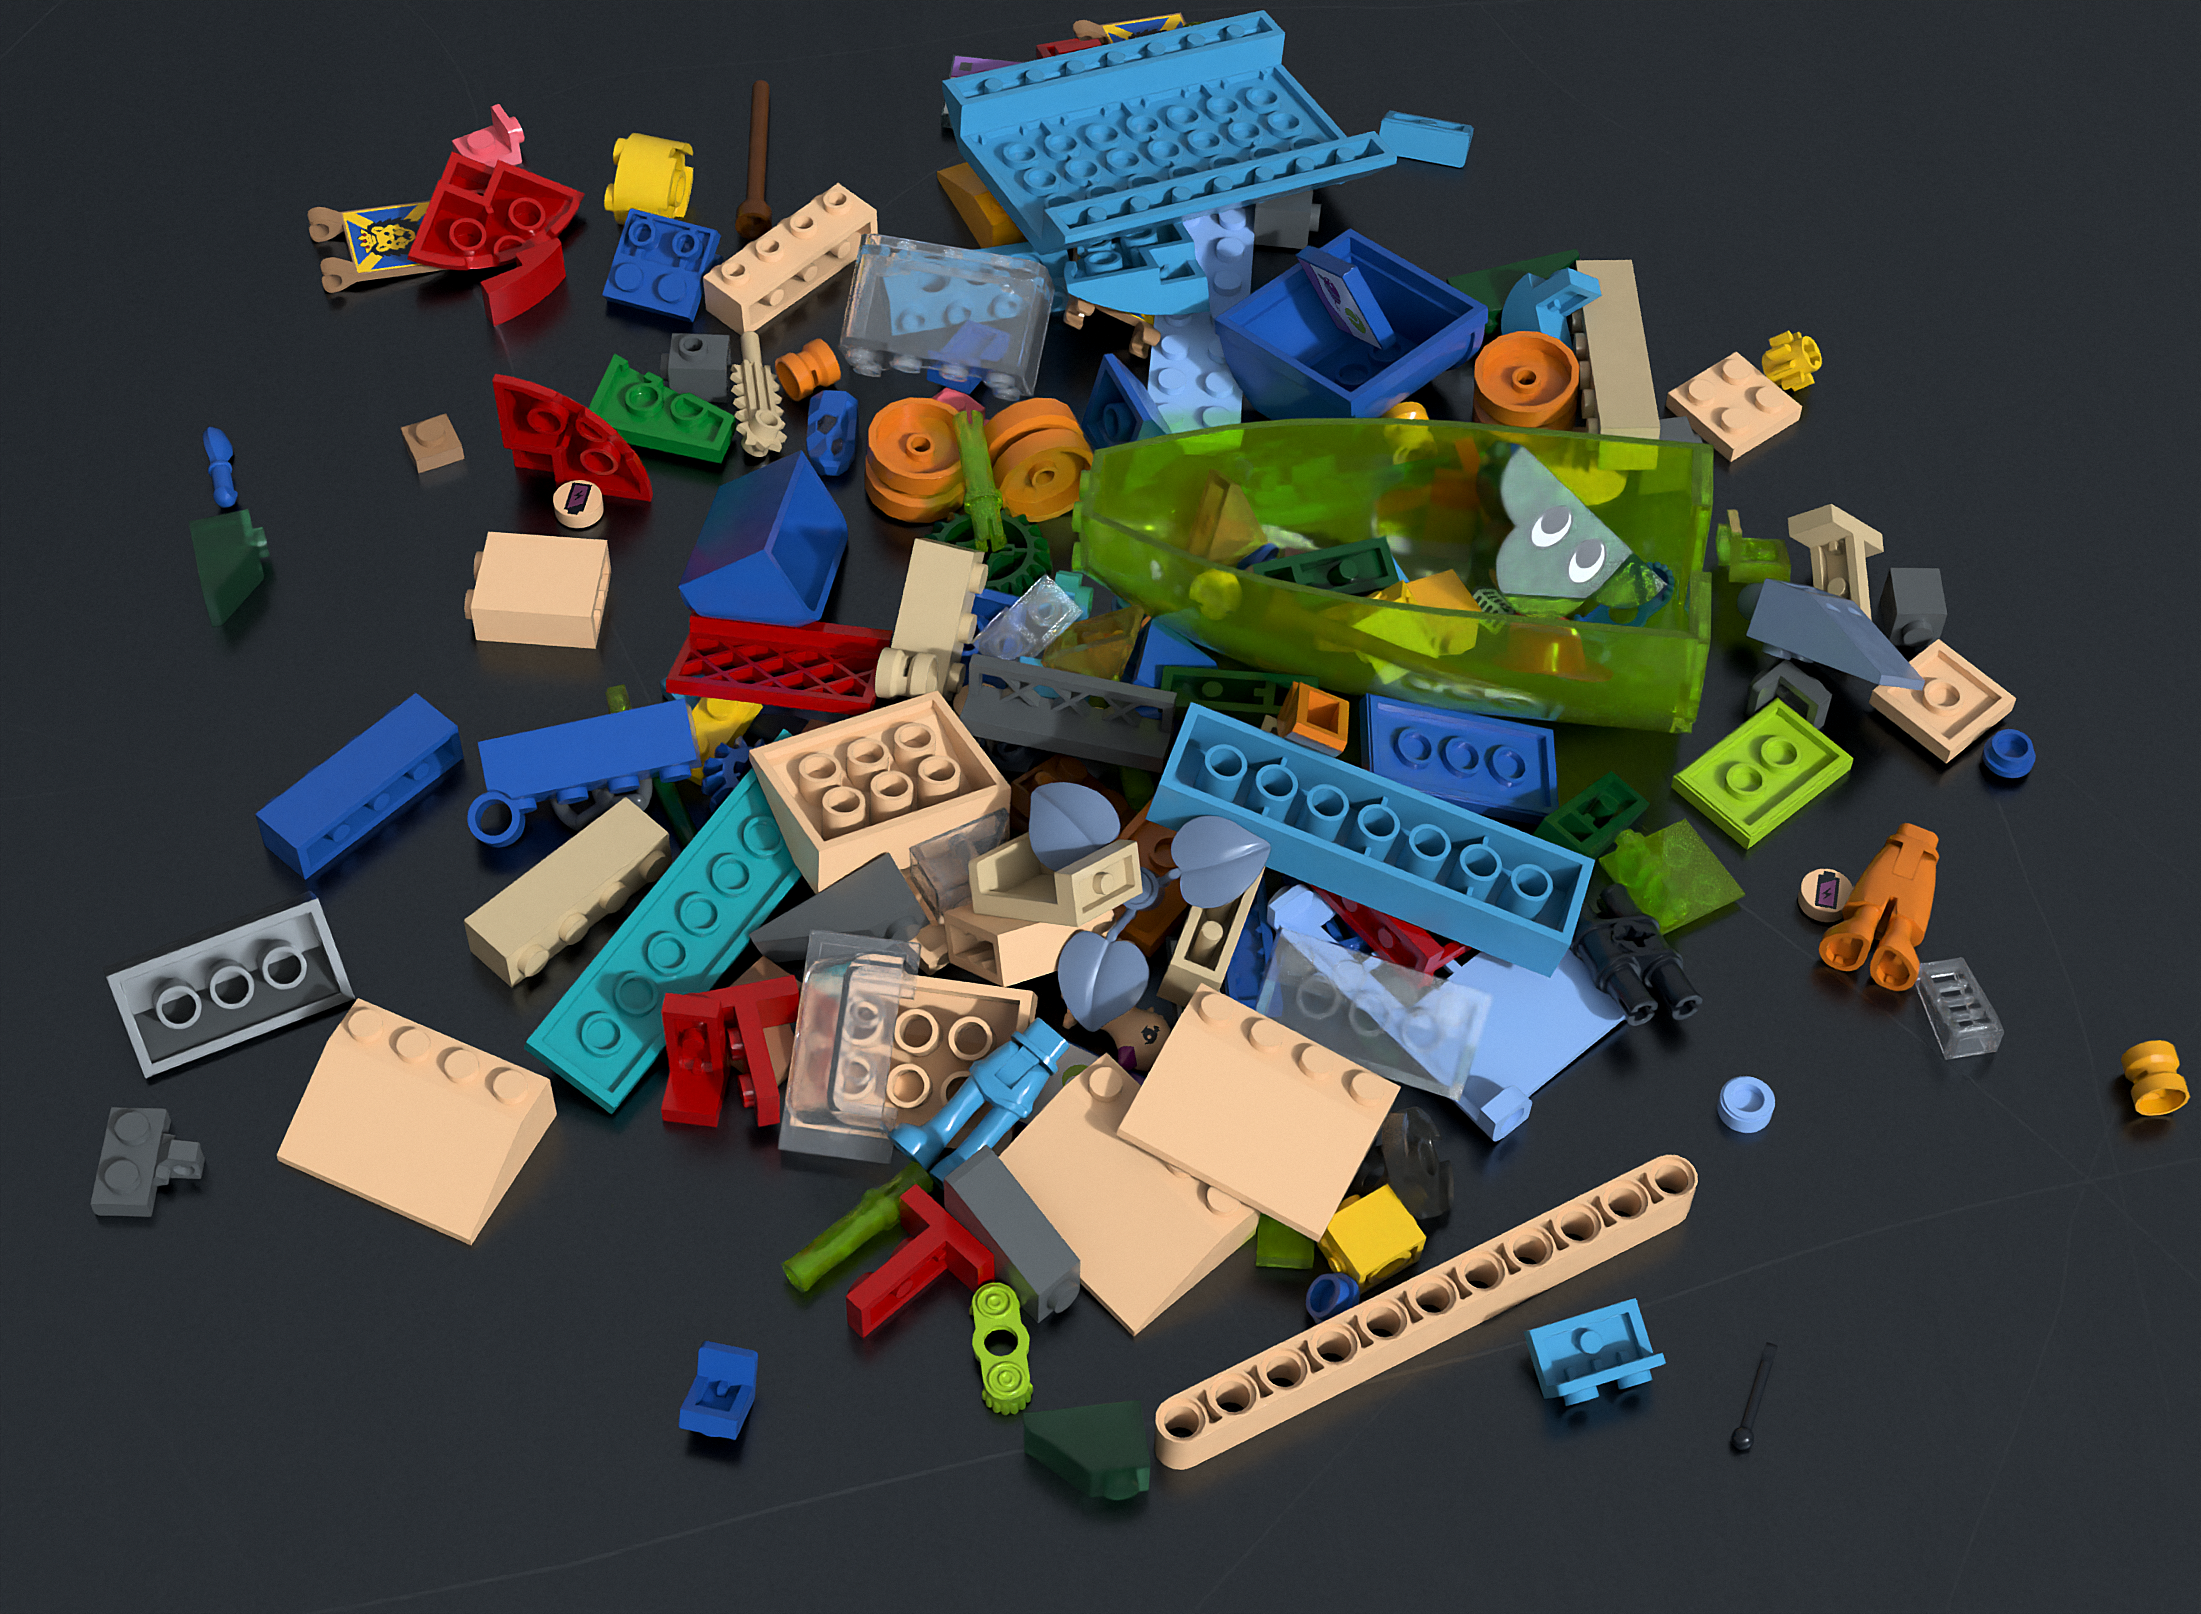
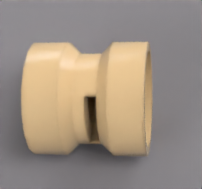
[875,647,939,700]

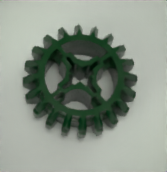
[924,504,1052,608]

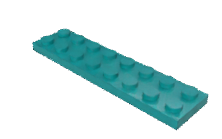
[523,729,803,1114]

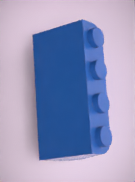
[678,450,848,628]

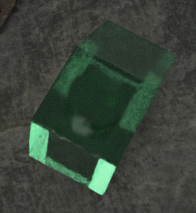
[189,509,270,627]
[1023,1400,1150,1500]

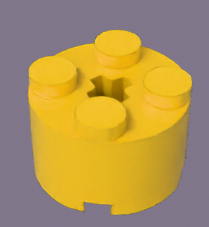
[604,133,693,225]

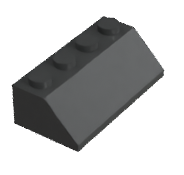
[102,891,355,1078]

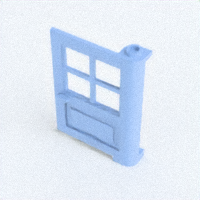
[1267,884,1625,1141]

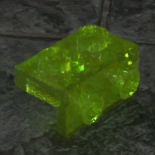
[1715,510,1791,585]

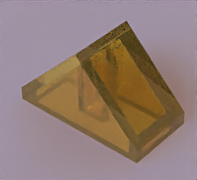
[1181,468,1268,576]
[1041,604,1144,682]

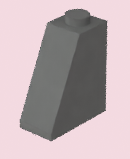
[944,1145,1080,1323]

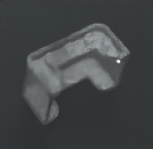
[838,234,1055,401]

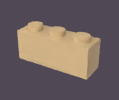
[891,538,988,701]

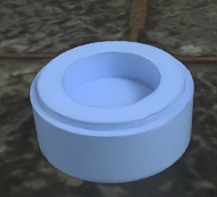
[1717,1076,1775,1133]

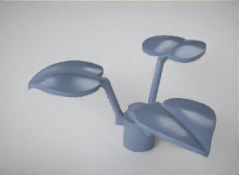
[1029,782,1271,1032]

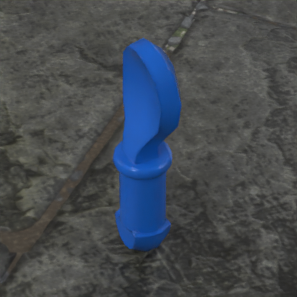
[203,426,238,508]

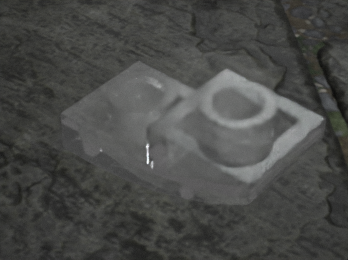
[971,573,1084,662]

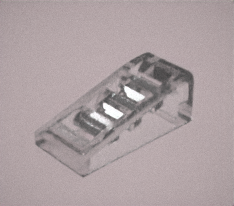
[1915,957,2004,1060]

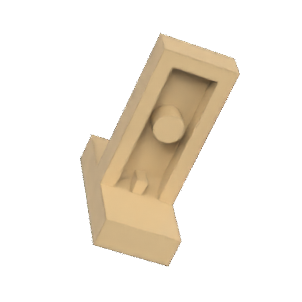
[1788,504,1884,621]

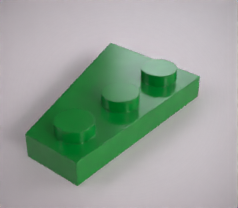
[588,354,736,464]

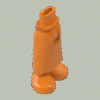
[1819,823,1939,991]

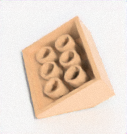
[749,690,1011,895]
[791,962,1038,1155]
[1116,983,1401,1242]
[277,998,557,1245]
[999,1052,1261,1337]

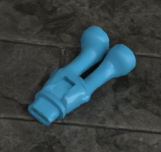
[887,1017,1070,1190]

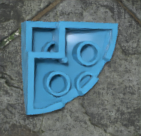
[1064,223,1210,315]

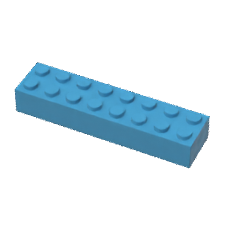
[1145,702,1595,978]

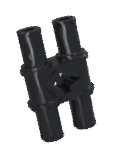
[1570,883,1702,1026]

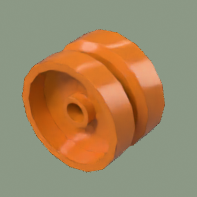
[1472,331,1580,455]
[864,397,975,523]
[976,398,1099,522]

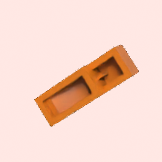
[1277,681,1349,757]

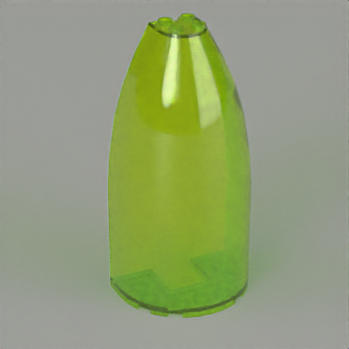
[1072,418,1714,735]

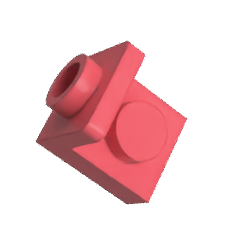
[452,104,524,168]

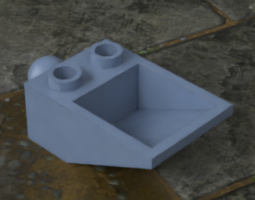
[1737,578,1925,691]

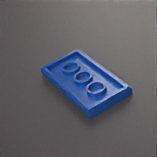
[1359,693,1559,825]

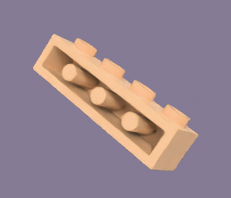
[703,183,878,335]

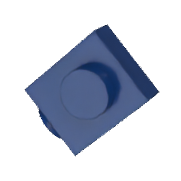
[679,1341,758,1440]

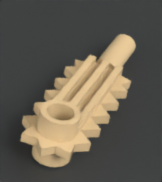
[730,331,787,457]

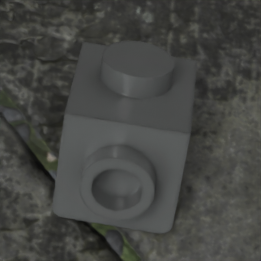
[1745,659,1832,729]

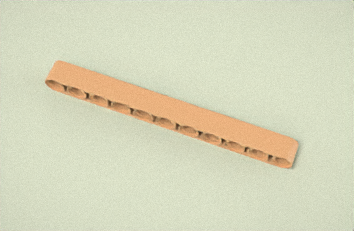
[1154,1155,1698,1470]

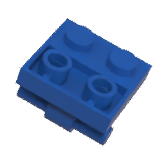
[602,208,723,323]

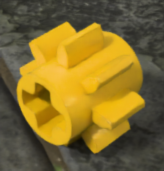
[1762,330,1822,391]

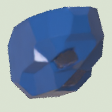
[806,390,860,476]

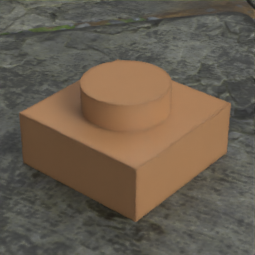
[400,414,465,474]

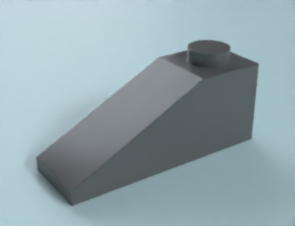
[749,853,931,963]

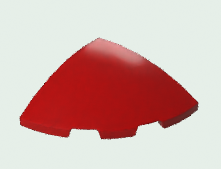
[407,152,585,270]
[492,374,653,502]

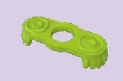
[969,1282,1033,1415]

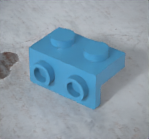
[1523,1298,1666,1406]

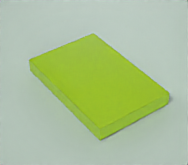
[1671,697,1854,850]

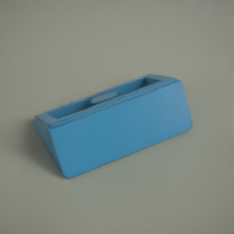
[1379,110,1474,168]

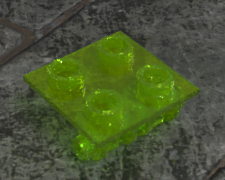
[1598,819,1745,935]

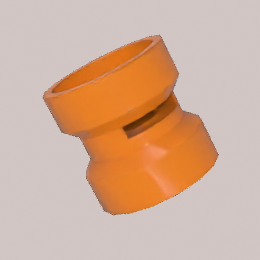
[775,338,841,402]

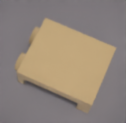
[968,832,1143,928]

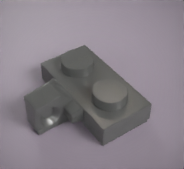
[90,1107,205,1217]

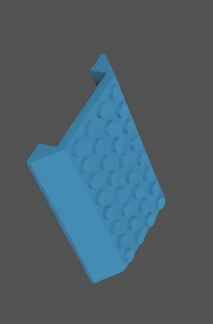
[942,10,1397,256]

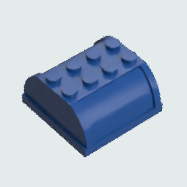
[1214,228,1488,452]

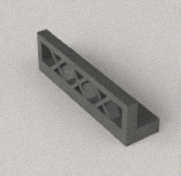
[959,653,1177,773]

